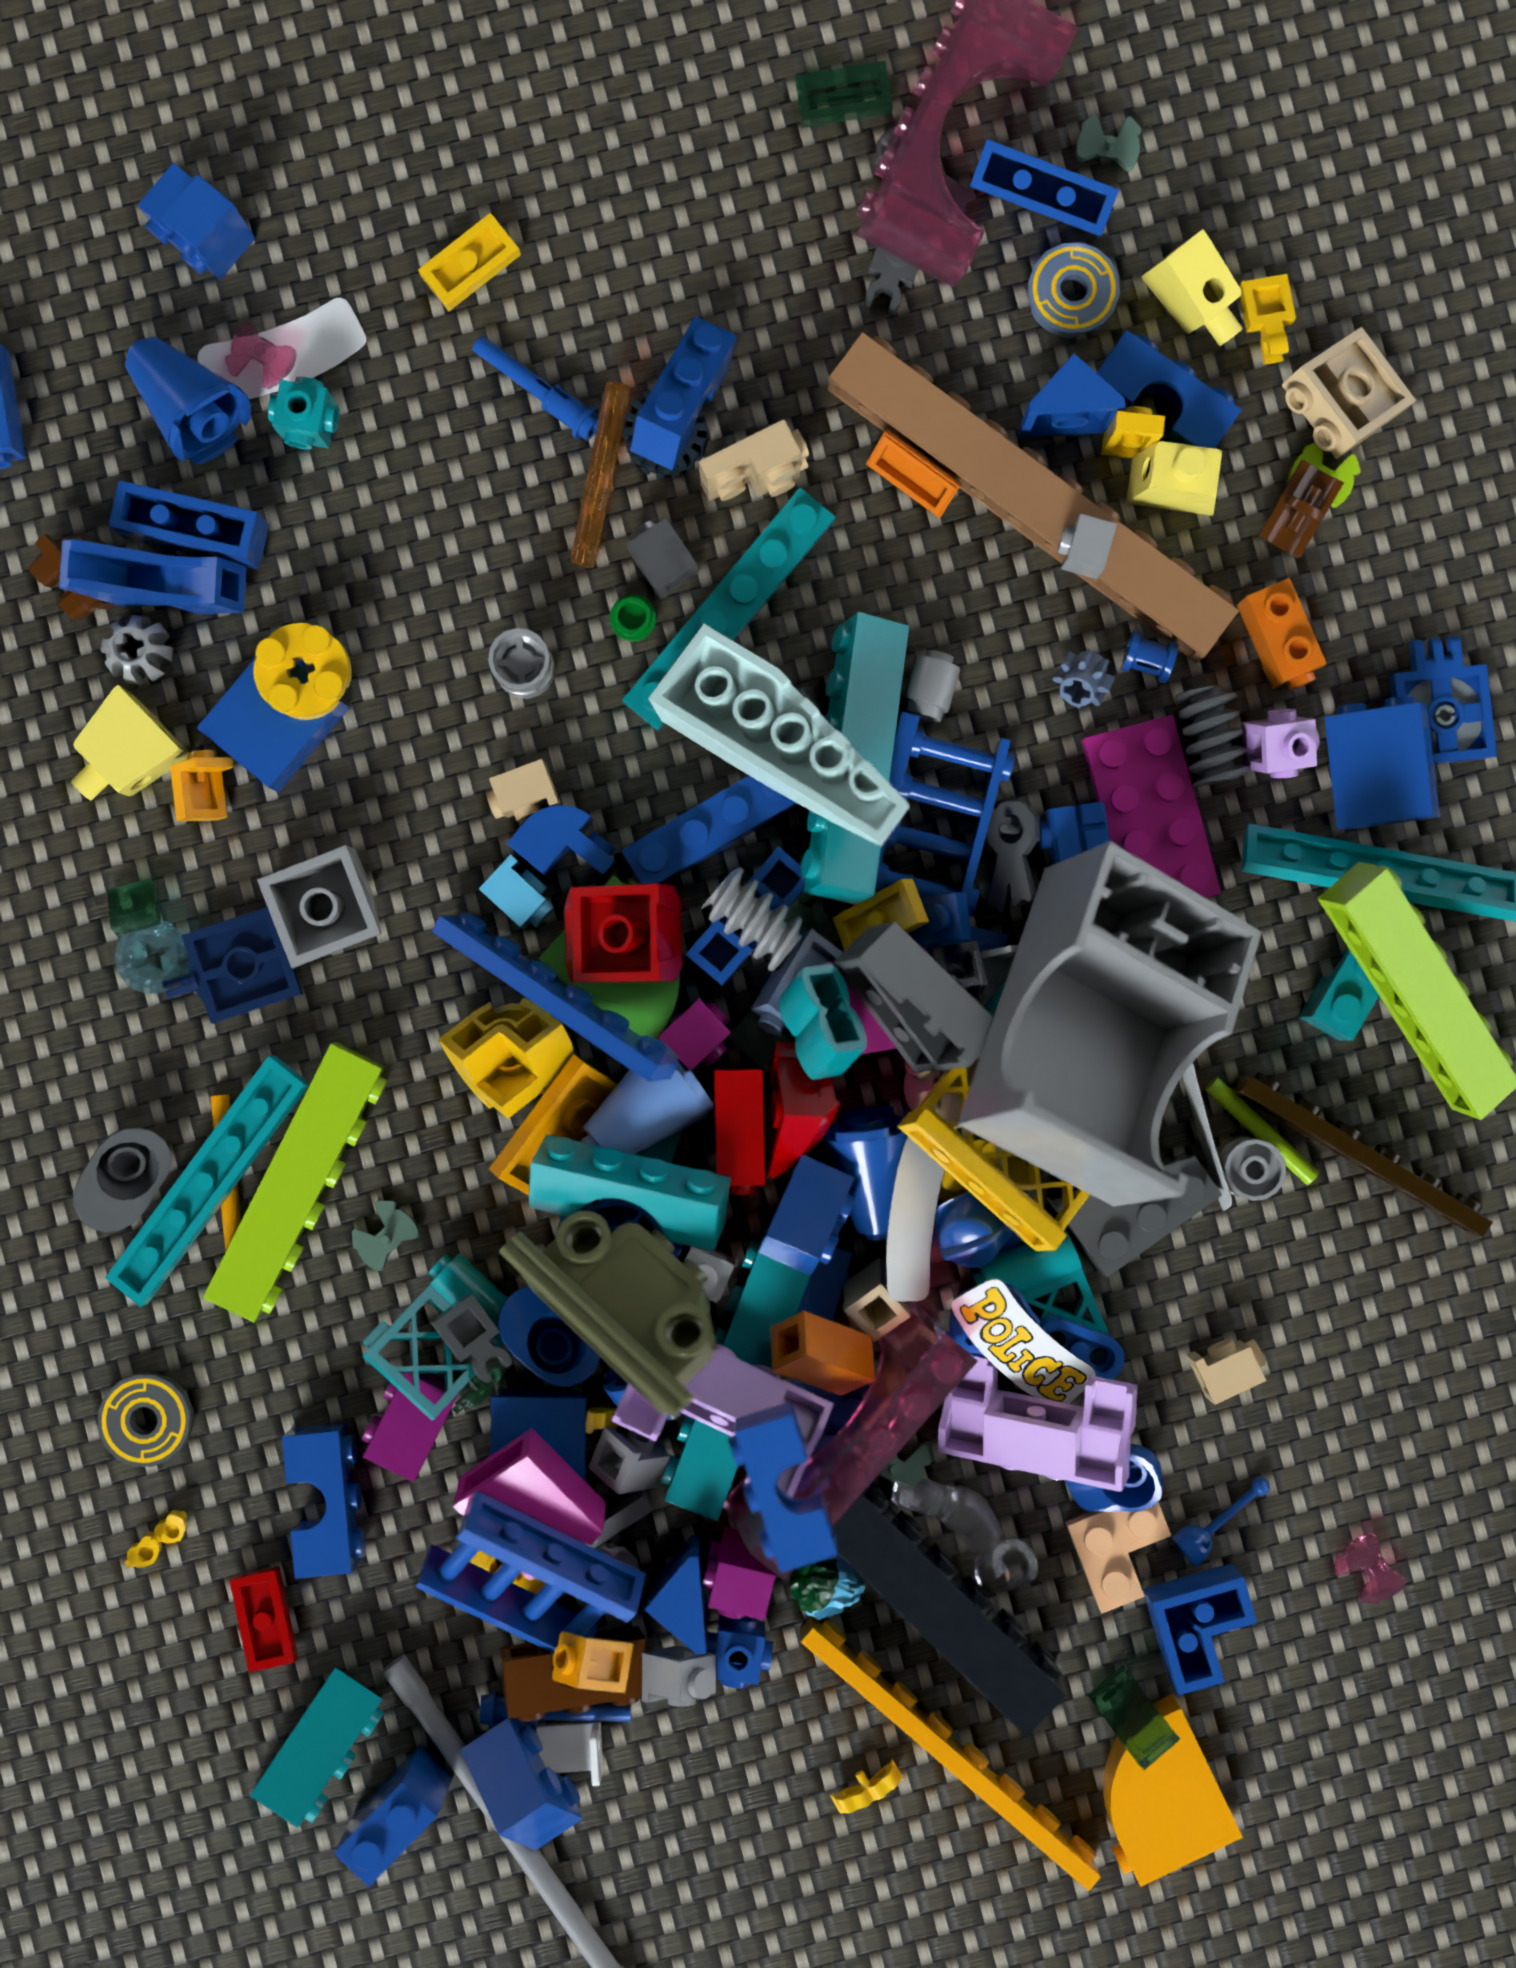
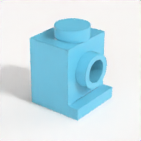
[479,854,555,929]

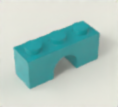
[1299,947,1379,1041]

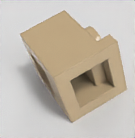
[486,759,561,822]
[1186,1338,1266,1405]

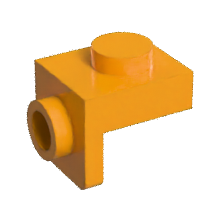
[170,750,234,821]

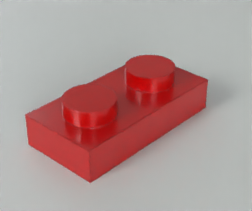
[229,1566,299,1673]

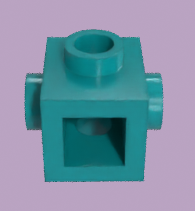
[268,377,340,450]

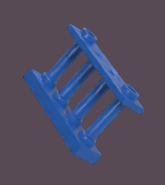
[875,712,1015,916]
[415,1491,646,1654]

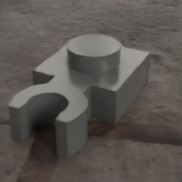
[865,224,928,316]
[430,1293,512,1383]

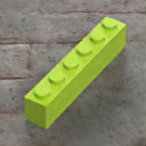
[1317,862,1516,1120]
[203,1042,388,1323]

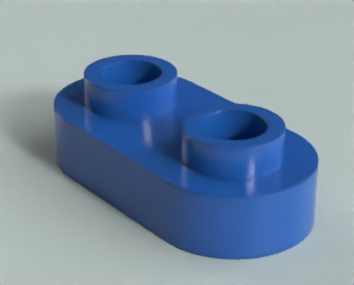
[1039,1315,1124,1380]

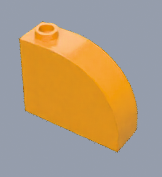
[1103,1694,1243,1887]

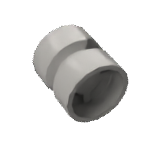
[488,628,555,699]
[1216,1136,1286,1201]

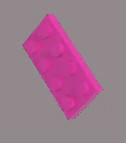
[1081,715,1222,898]

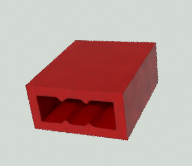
[714,1068,765,1195]

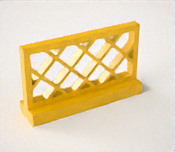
[897,1057,1090,1251]

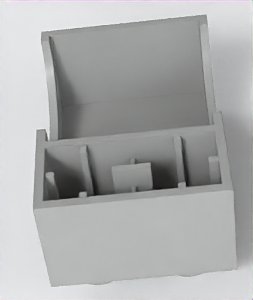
[958,841,1262,1207]

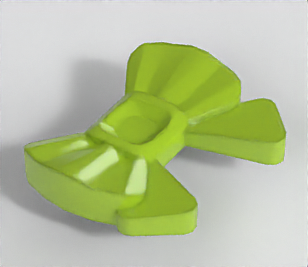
[1288,443,1361,508]

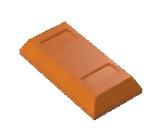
[866,429,962,519]

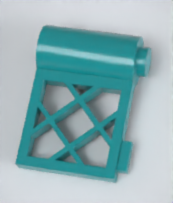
[972,1229,1109,1361]
[362,1253,508,1421]

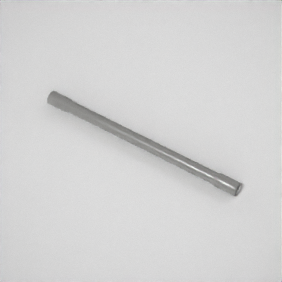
[382,1654,624,1968]

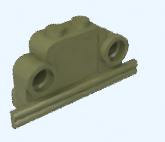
[499,1211,716,1419]

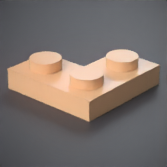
[1065,1502,1171,1614]

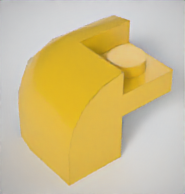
[438,998,574,1119]

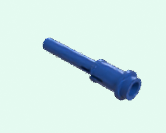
[472,335,603,441]
[480,1690,632,1729]

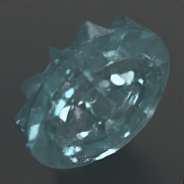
[115,919,189,994]

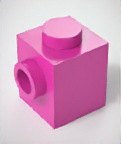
[657,998,731,1072]

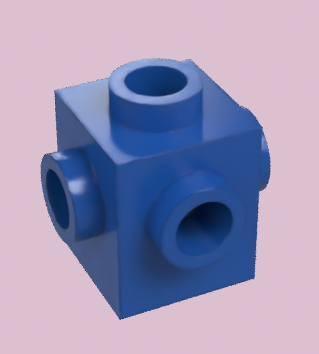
[706,1615,773,1689]

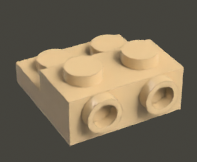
[1282,326,1417,459]
[699,419,809,501]

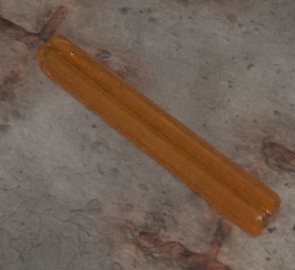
[571,381,630,568]

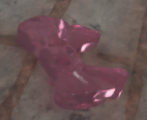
[225,322,296,389]
[1334,1534,1406,1604]

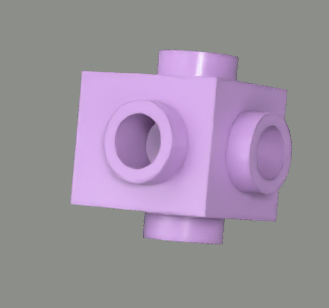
[1241,709,1319,778]

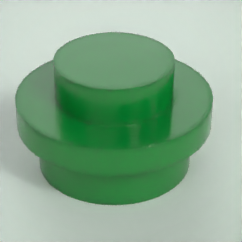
[610,595,656,642]

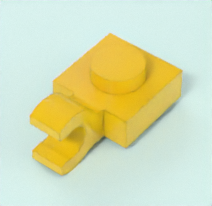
[1239,274,1296,365]

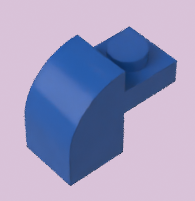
[507,805,617,878]

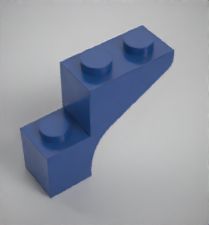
[59,540,246,614]

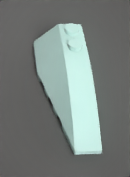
[648,624,909,846]

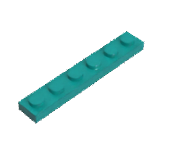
[622,488,835,732]
[1241,823,1516,922]
[105,1055,311,1307]

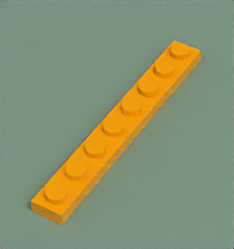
[800,1617,1101,1891]

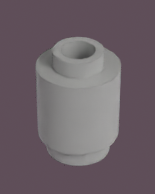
[904,650,961,722]

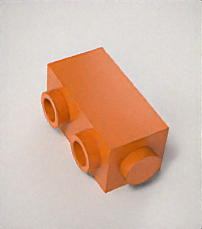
[1237,578,1327,691]
[770,1311,875,1396]

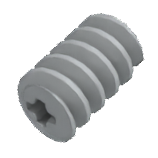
[701,867,805,972]

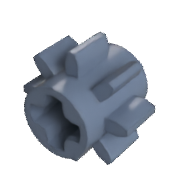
[1053,649,1115,709]

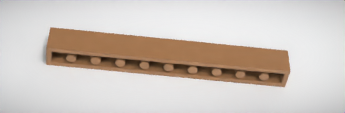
[828,332,1239,663]

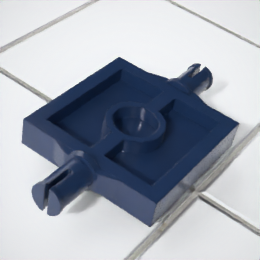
[162,907,303,1024]

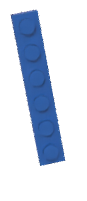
[432,912,679,1082]

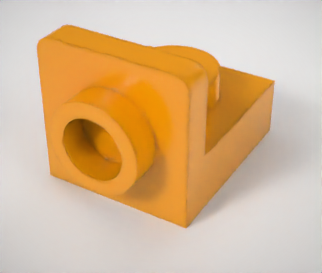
[552,1631,634,1693]

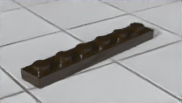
[1231,1072,1493,1238]

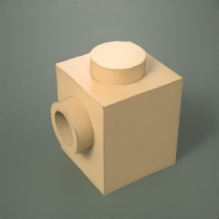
[842,1257,911,1343]

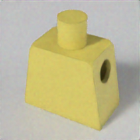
[1141,229,1243,346]
[1126,441,1222,516]
[71,685,189,801]

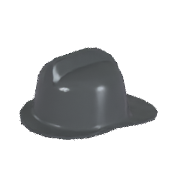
[73,1127,171,1232]

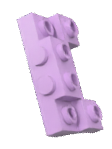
[611,1344,834,1497]
[938,1348,1137,1492]

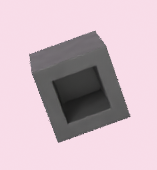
[627,518,698,599]

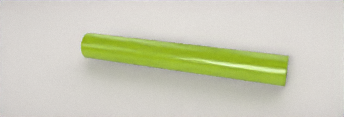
[1204,1077,1320,1185]

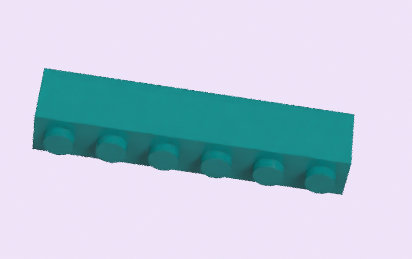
[801,612,909,905]
[661,1230,810,1521]

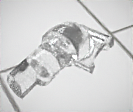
[892,1478,1038,1589]

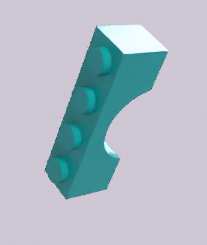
[529,1134,731,1251]

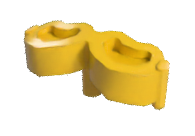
[585,1407,630,1433]
[125,1510,188,1568]
[830,1759,903,1814]

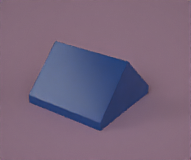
[1018,353,1125,438]
[644,1534,708,1654]

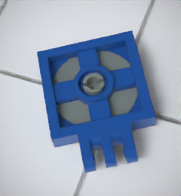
[1389,636,1497,765]

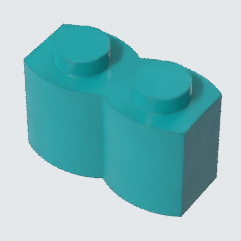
[779,964,867,1080]

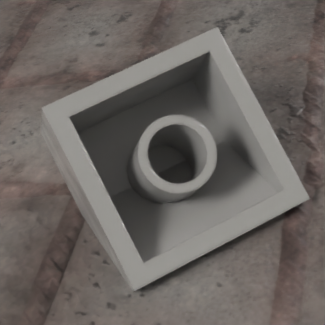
[257,845,382,968]

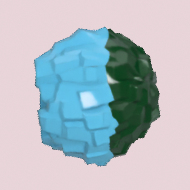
[789,1553,865,1620]

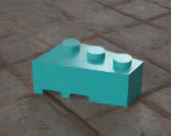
[250,1667,384,1828]

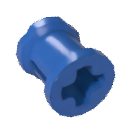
[1121,630,1179,683]

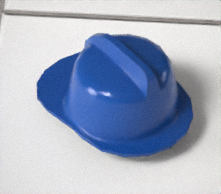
[932,1190,1032,1268]
[498,1287,600,1387]

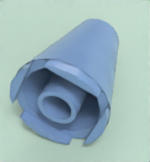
[581,1038,715,1154]

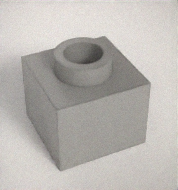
[1057,513,1117,579]

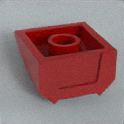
[564,884,684,983]
[763,1042,840,1179]

